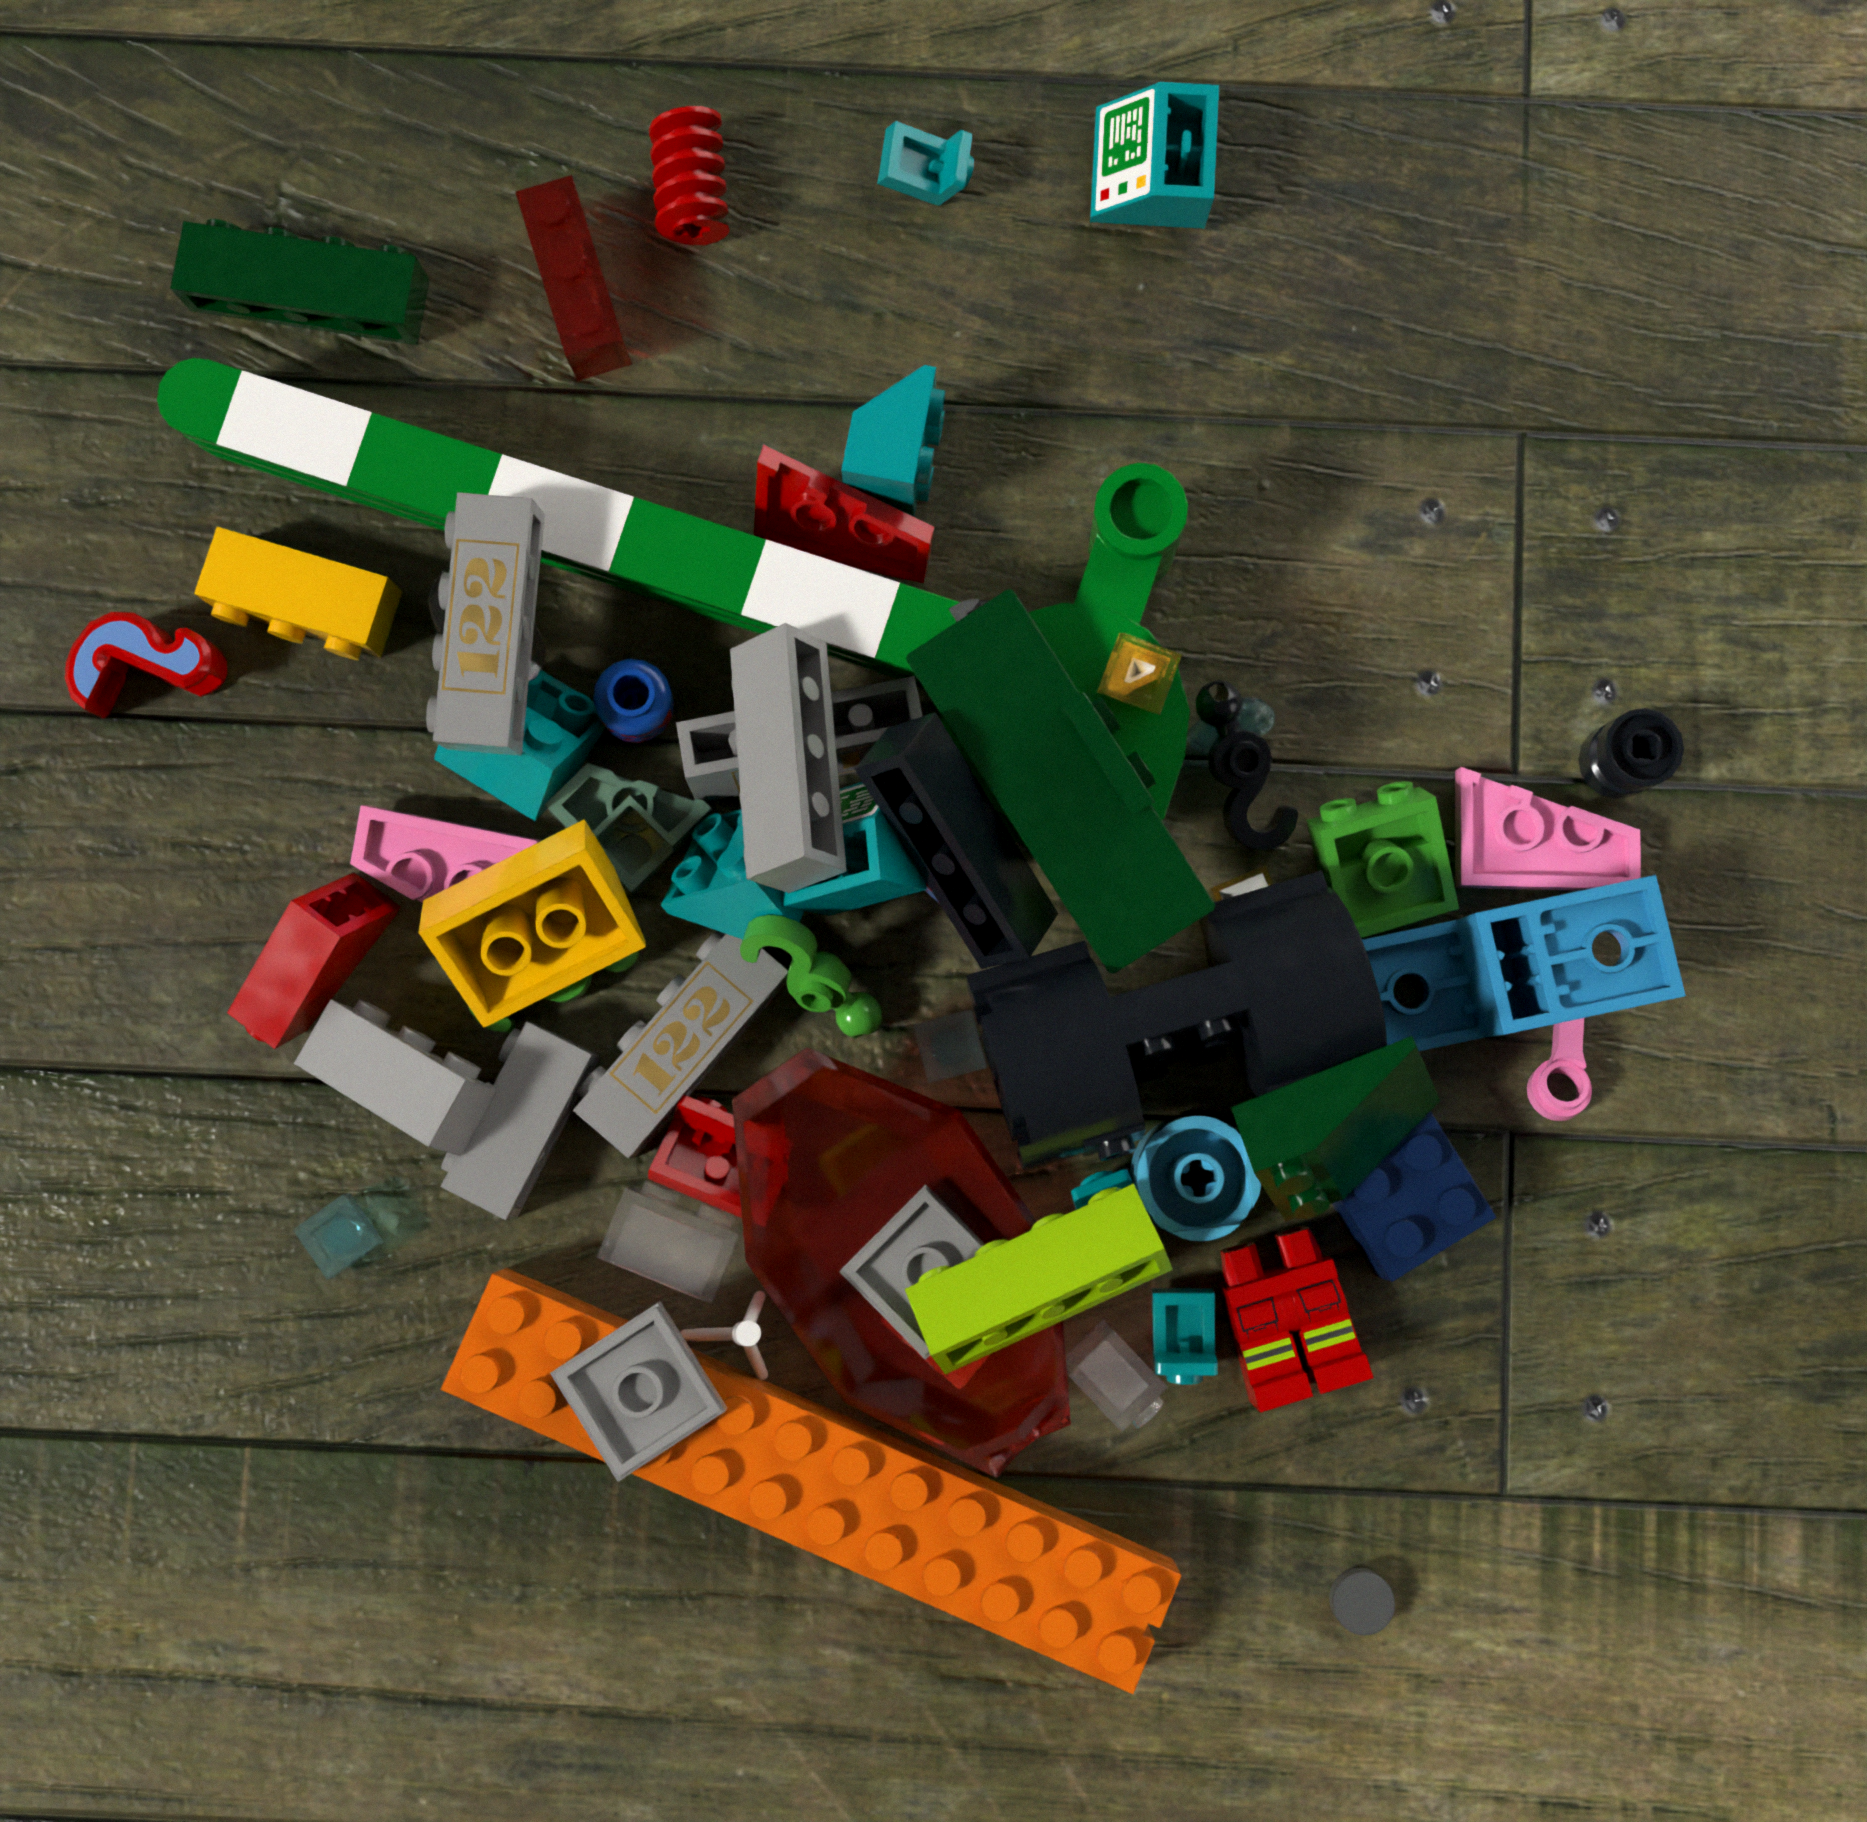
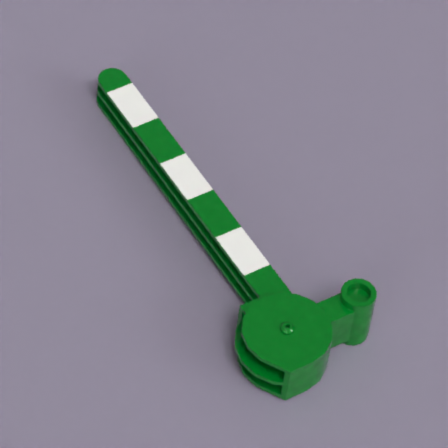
[157,358,1190,848]

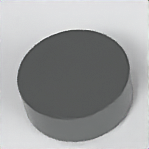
[1329,1568,1395,1636]

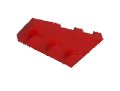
[754,444,935,583]

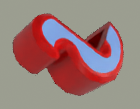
[65,612,227,719]

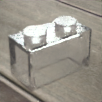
[596,1180,744,1304]
[1060,1319,1168,1432]

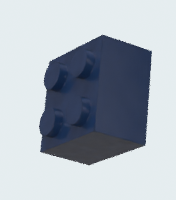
[1332,1111,1497,1282]

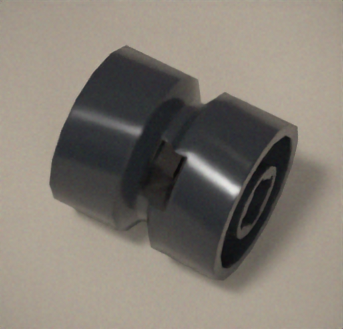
[1578,708,1684,799]

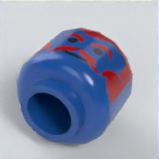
[593,659,674,743]

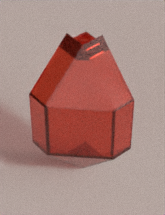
[732,1047,1071,1478]

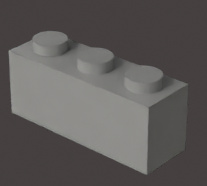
[294,999,497,1156]
[440,1021,601,1220]

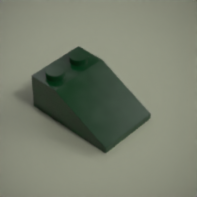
[1231,1036,1440,1221]

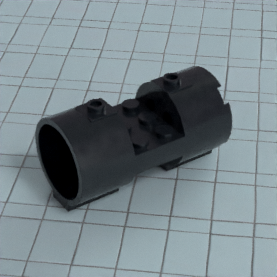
[966,870,1387,1171]

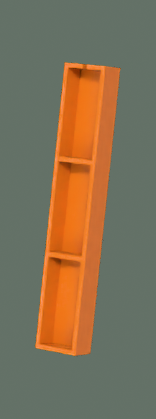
[440,1268,1182,1694]

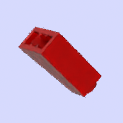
[227,872,401,1049]

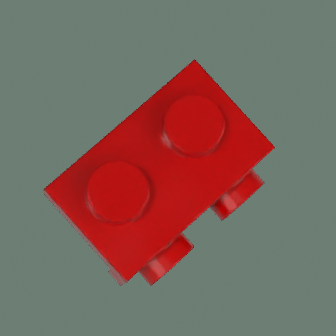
[647,1095,793,1225]

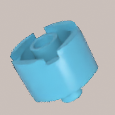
[1130,1116,1261,1241]

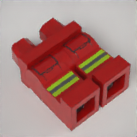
[1218,1225,1374,1413]

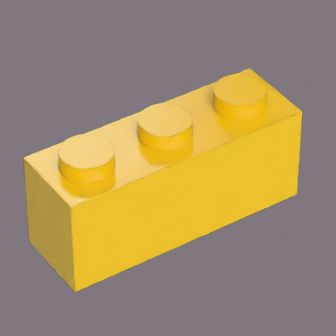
[194,526,402,660]

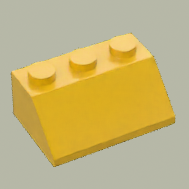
[418,819,646,1028]

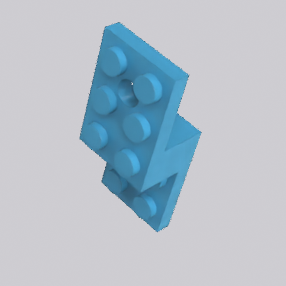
[1362,875,1686,1051]

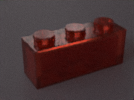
[515,175,633,381]

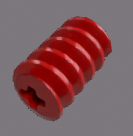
[649,106,730,246]

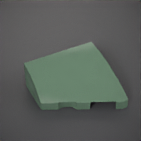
[545,763,712,895]

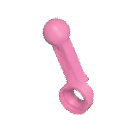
[1527,1018,1592,1121]

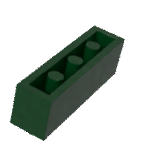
[170,219,430,346]

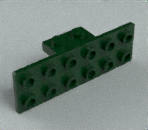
[906,589,1215,974]

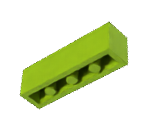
[905,1183,1173,1375]

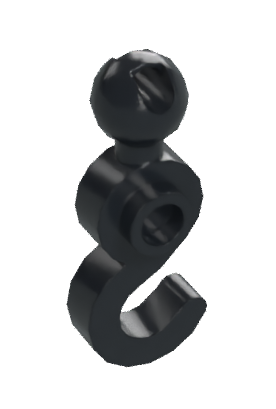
[1195,680,1298,850]

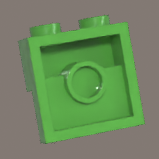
[1306,781,1459,938]

